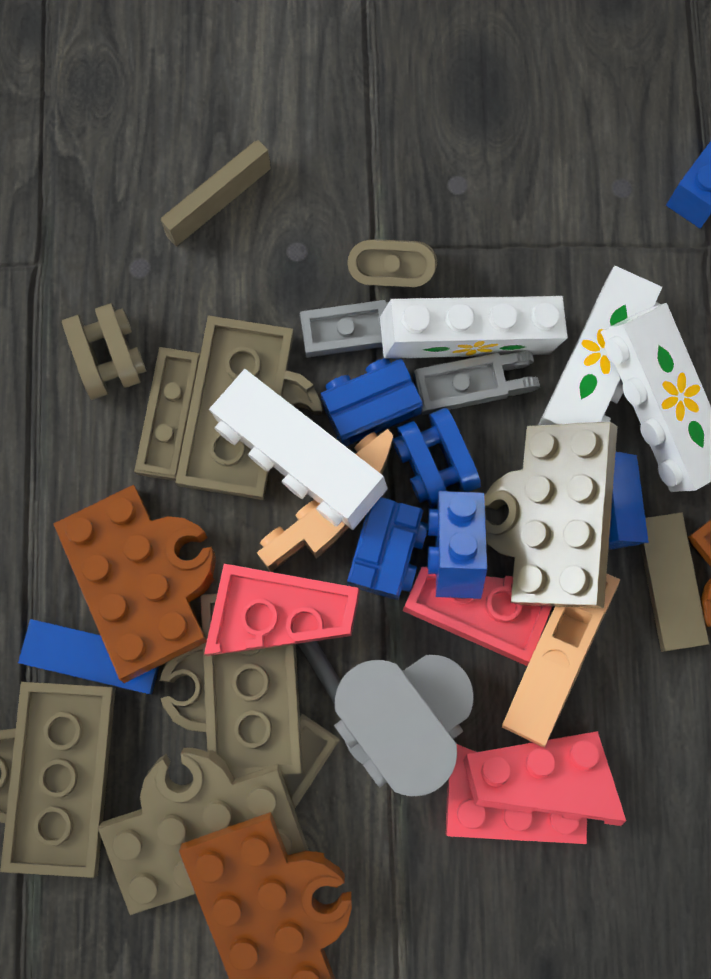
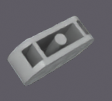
[345,655,473,764]
[334,660,457,796]

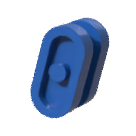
[392,407,481,508]

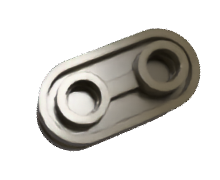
[348,239,437,287]
[62,303,146,400]

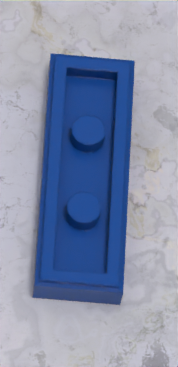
[18,619,159,695]

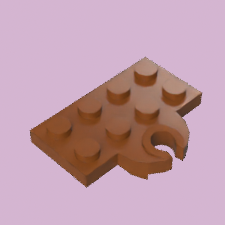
[53,485,216,683]
[179,812,352,979]

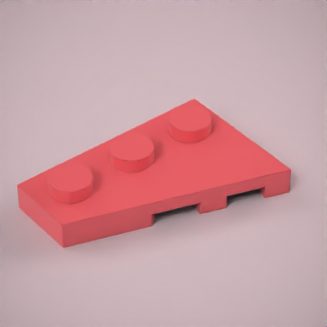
[204,564,360,656]
[403,567,552,666]
[463,731,626,826]
[446,744,587,844]

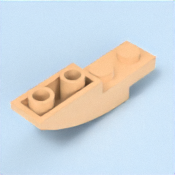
[257,429,393,572]
[502,574,620,748]

